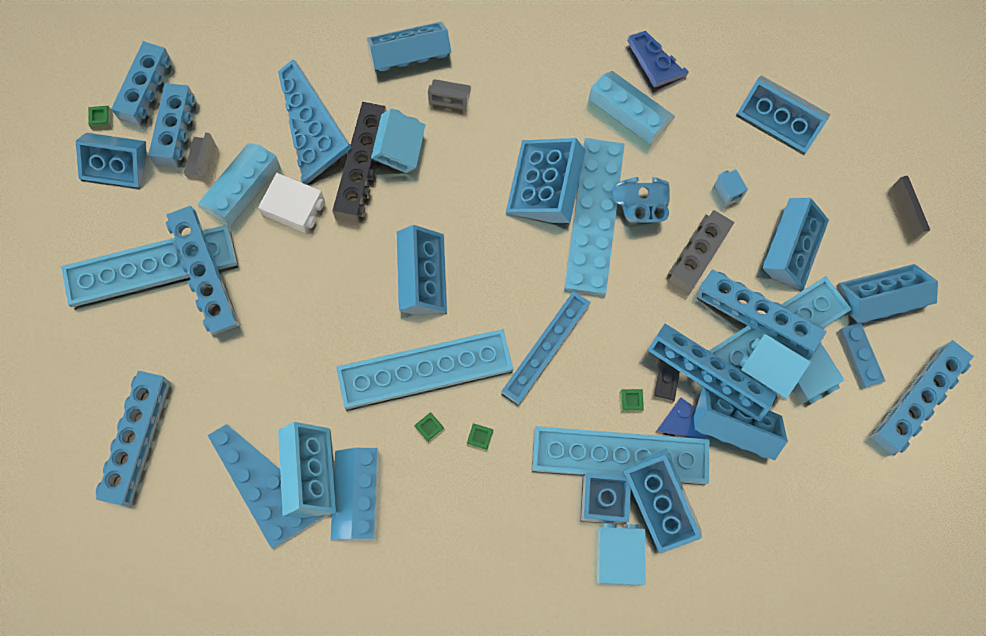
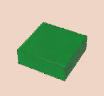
[88,105,111,128]
[620,389,644,412]
[414,412,445,443]
[466,423,494,451]

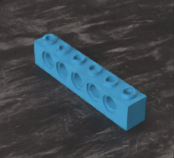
[166,205,239,335]
[697,269,827,360]
[647,323,777,422]
[871,340,974,455]
[96,371,169,508]

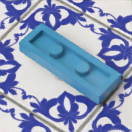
[839,323,886,389]

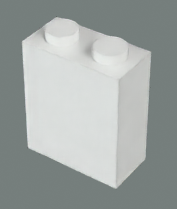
[258,173,325,233]

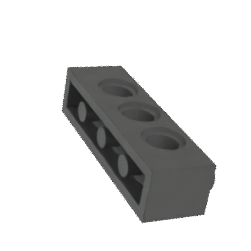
[669,210,735,294]

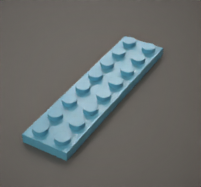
[564,138,625,296]
[61,225,237,307]
[709,276,852,370]
[336,329,513,410]
[532,426,710,484]

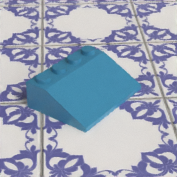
[506,138,585,223]

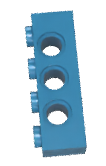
[111,41,171,125]
[148,83,195,167]

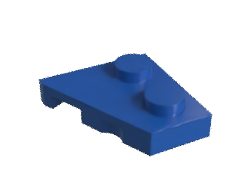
[656,397,708,439]

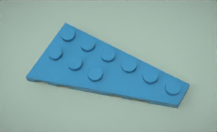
[278,59,352,185]
[207,424,328,549]

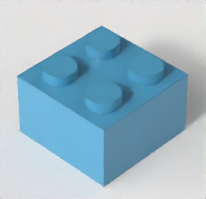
[581,473,631,525]

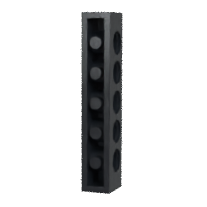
[332,101,387,223]

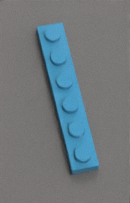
[501,291,591,405]

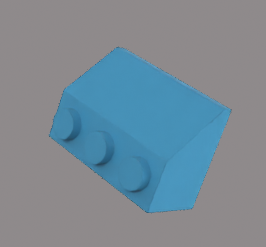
[75,133,147,187]

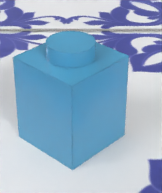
[714,169,748,205]

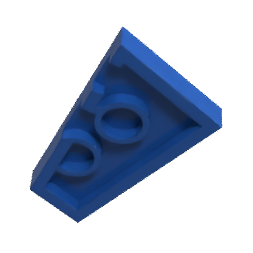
[627,30,689,87]

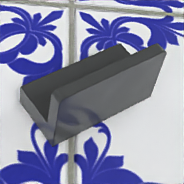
[428,79,471,108]
[184,132,215,179]

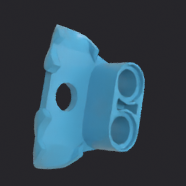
[611,177,670,223]

